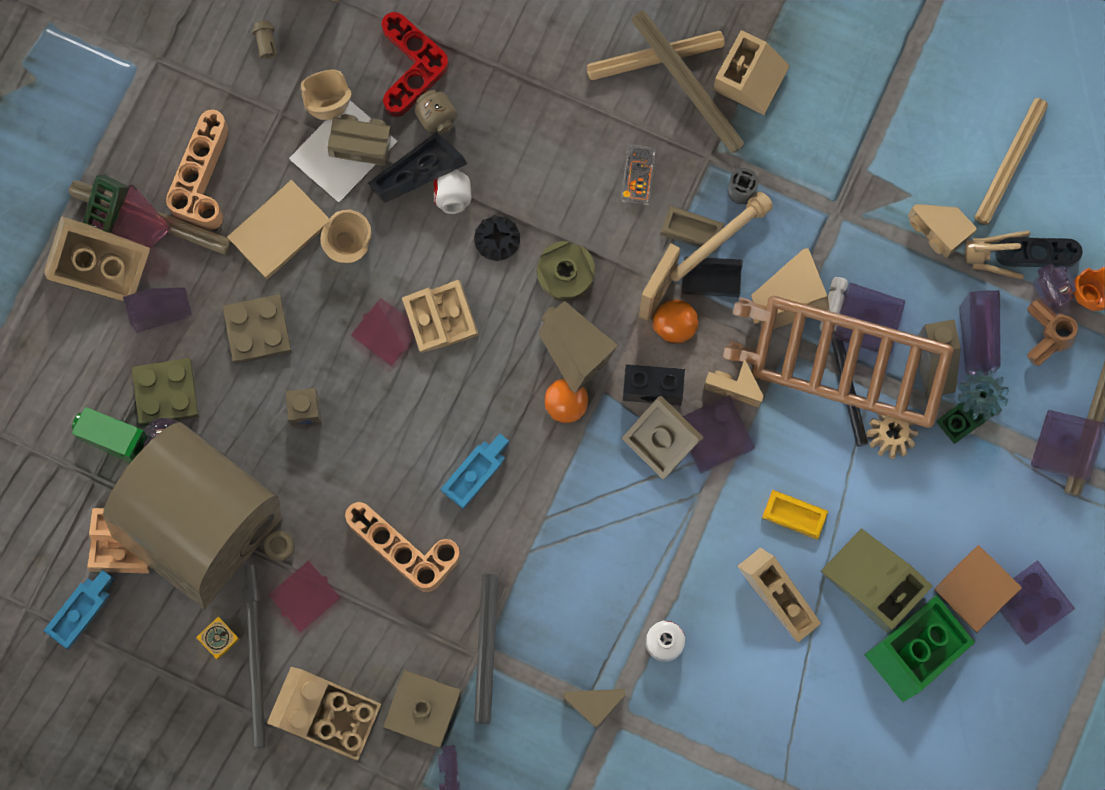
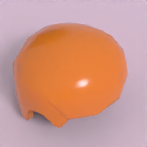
[1072,267,1105,311]
[652,299,699,344]
[544,378,589,423]

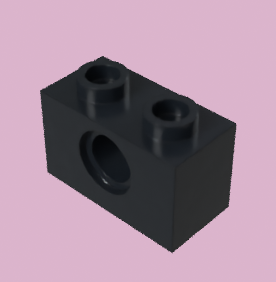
[623,364,685,406]

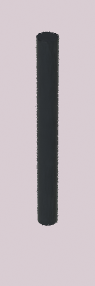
[831,331,868,447]

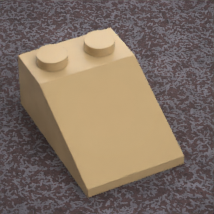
[44,217,150,303]

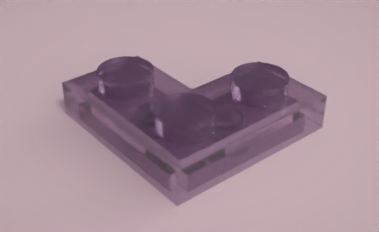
[438,745,461,790]

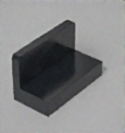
[681,257,743,297]

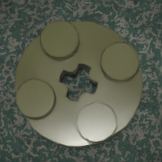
[536,241,595,301]

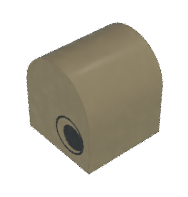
[103,422,282,610]

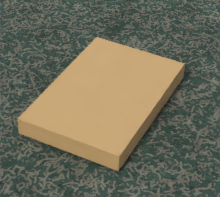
[227,180,329,280]
[639,243,680,322]

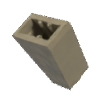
[539,301,618,393]
[918,319,961,398]

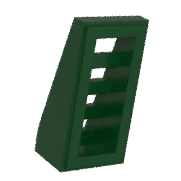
[83,175,130,233]

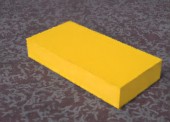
[761,490,828,540]

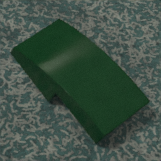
[936,386,1002,445]

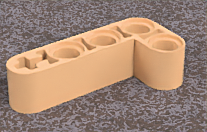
[166,109,229,230]
[345,502,461,592]

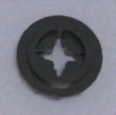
[474,215,520,261]

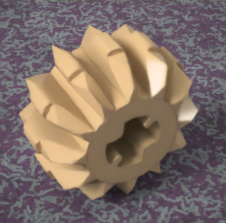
[867,414,918,459]

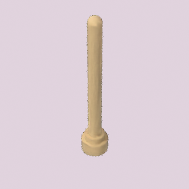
[670,192,773,281]

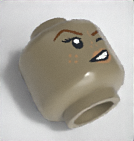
[415,90,457,134]

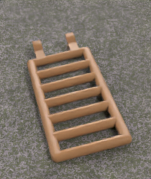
[723,296,954,428]

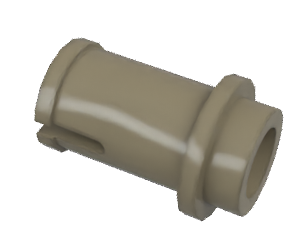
[252,21,278,59]

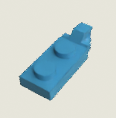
[440,433,510,510]
[44,570,115,650]

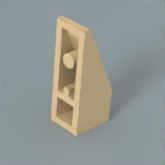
[737,548,821,642]

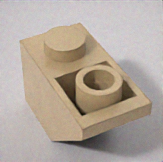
[908,204,977,258]

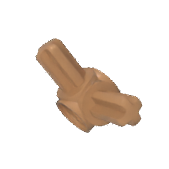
[1027,299,1078,366]

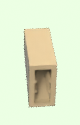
[751,248,830,329]

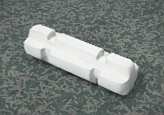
[819,277,848,332]

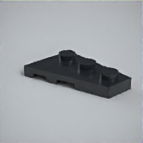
[368,132,467,203]

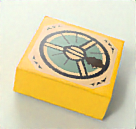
[196,617,240,660]

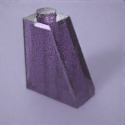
[959,290,1001,379]

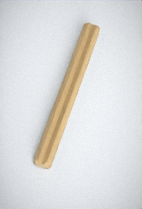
[587,31,725,80]
[975,98,1048,225]

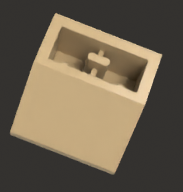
[713,30,790,115]

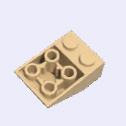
[267,667,381,761]

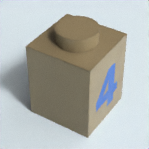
[286,388,322,427]

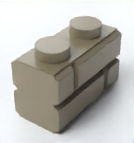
[327,114,392,166]

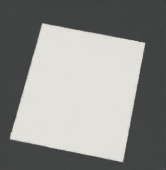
[289,100,397,202]

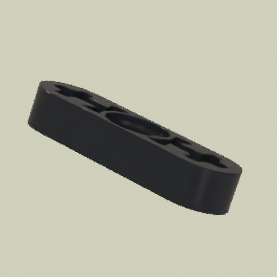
[995,237,1083,268]

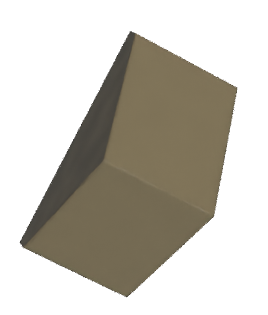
[564,689,625,729]

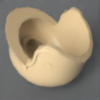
[301,69,352,120]
[320,210,372,263]

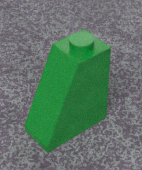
[72,407,152,463]

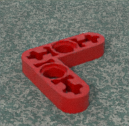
[381,12,449,117]

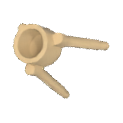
[965,231,1030,280]

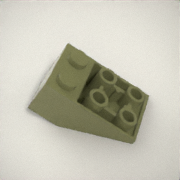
[820,528,933,634]

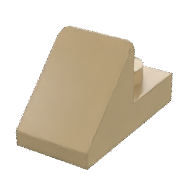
[703,360,763,408]

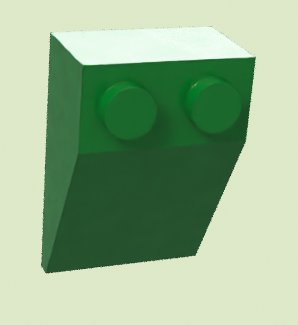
[864,595,975,703]

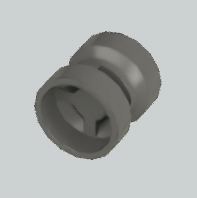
[728,168,759,204]

